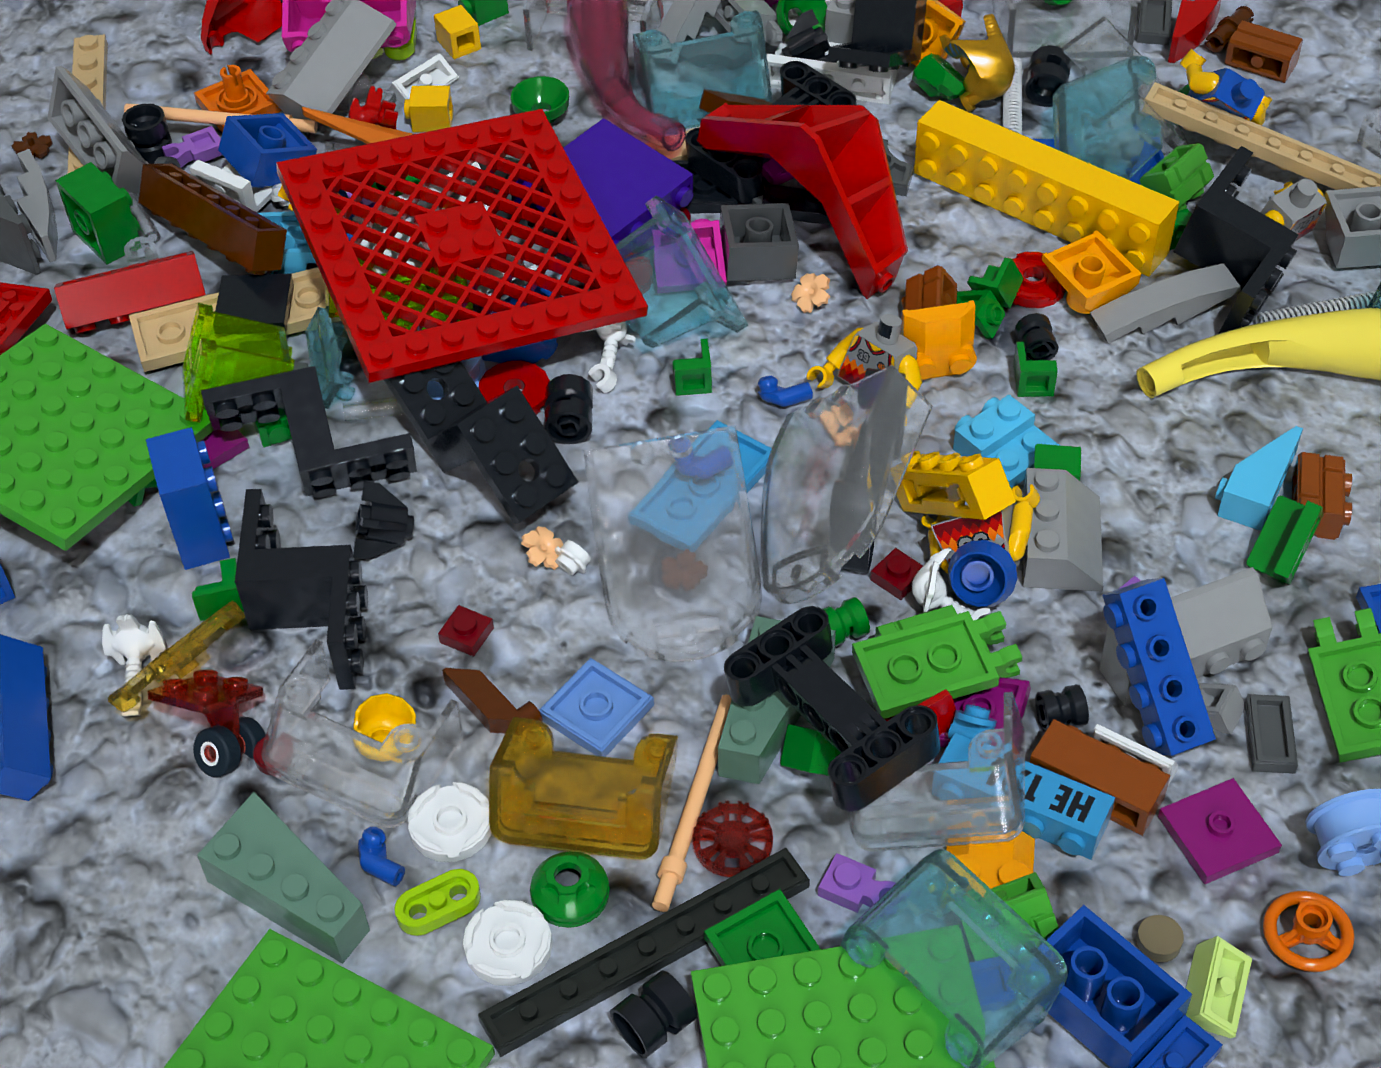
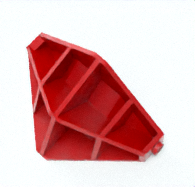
[697,103,908,299]

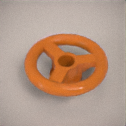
[1263,891,1354,972]

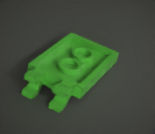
[1308,608,1381,763]
[852,611,1022,719]

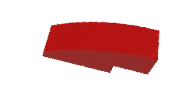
[1168,0,1221,63]

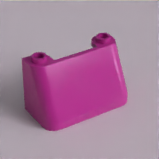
[282,0,416,53]

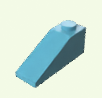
[1215,426,1303,531]

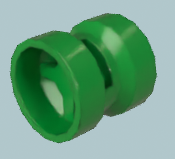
[823,597,870,647]

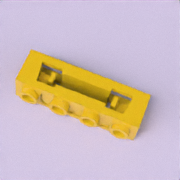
[887,451,1016,520]

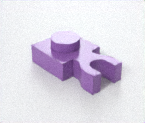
[162,126,222,167]
[818,853,902,921]

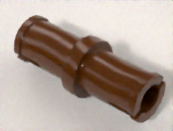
[1206,6,1254,52]

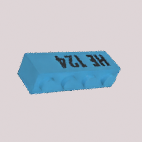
[932,733,1115,860]

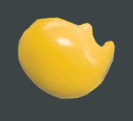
[353,693,416,761]

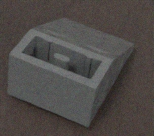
[0,184,41,275]

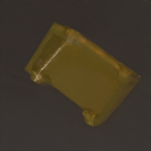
[489,717,678,859]

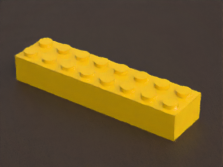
[914,100,1179,277]

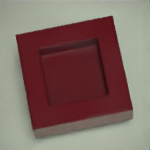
[870,548,923,600]
[438,605,494,657]

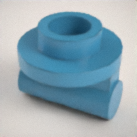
[948,704,997,747]

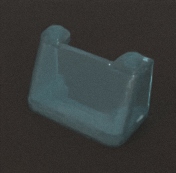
[633,10,772,133]
[1053,55,1163,180]
[841,849,1068,1068]

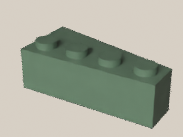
[718,616,836,784]
[197,792,370,964]

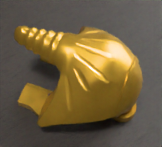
[939,14,1015,112]

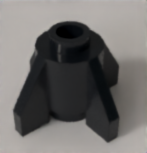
[781,9,837,63]
[353,481,414,560]

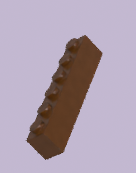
[138,163,287,275]

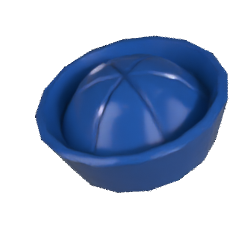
[948,540,1017,607]

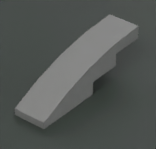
[647,0,720,64]
[16,149,58,263]
[1090,263,1241,344]

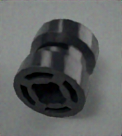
[1015,313,1059,360]
[1035,684,1089,732]

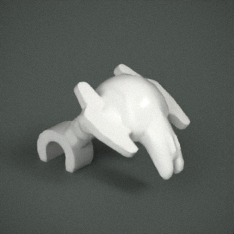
[582,321,636,393]
[912,548,991,621]
[102,614,166,717]

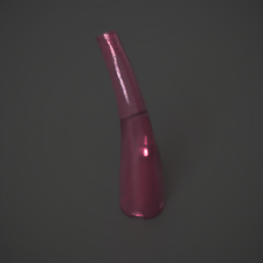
[567,0,686,151]

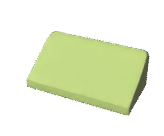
[1186,936,1252,1038]

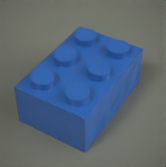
[146,427,234,570]
[1018,905,1193,1068]

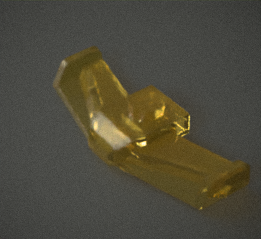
[108,601,245,713]

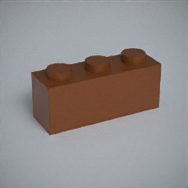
[1030,719,1171,836]

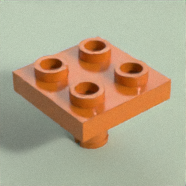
[194,65,282,133]

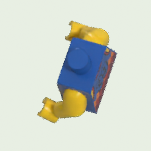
[1180,49,1272,126]

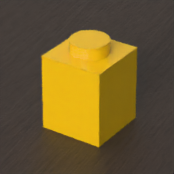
[433,5,481,59]
[404,86,454,132]

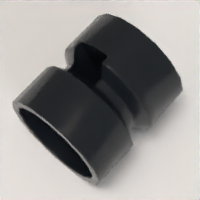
[1025,45,1072,107]
[122,104,172,164]
[544,374,593,444]
[610,970,697,1059]

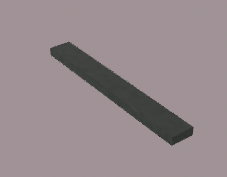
[478,848,810,1057]

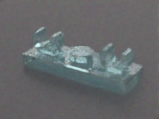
[305,307,356,409]

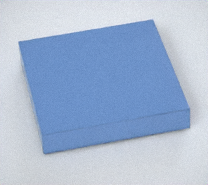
[539,658,654,760]

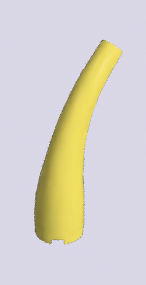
[1136,308,1381,398]

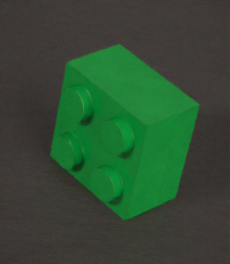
[55,162,142,265]

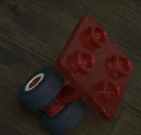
[147,670,266,777]

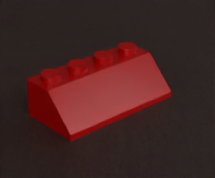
[54,251,206,333]

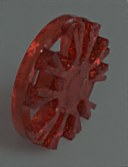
[693,801,773,877]

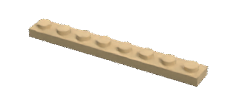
[67,34,108,174]
[1141,82,1381,190]

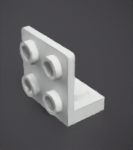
[189,160,273,212]

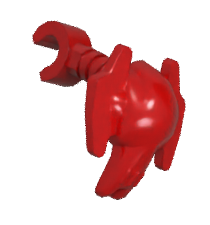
[349,86,398,130]

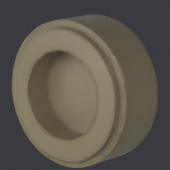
[1136,915,1184,962]

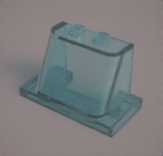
[616,196,748,348]

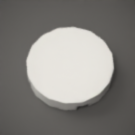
[408,782,494,862]
[463,900,553,986]

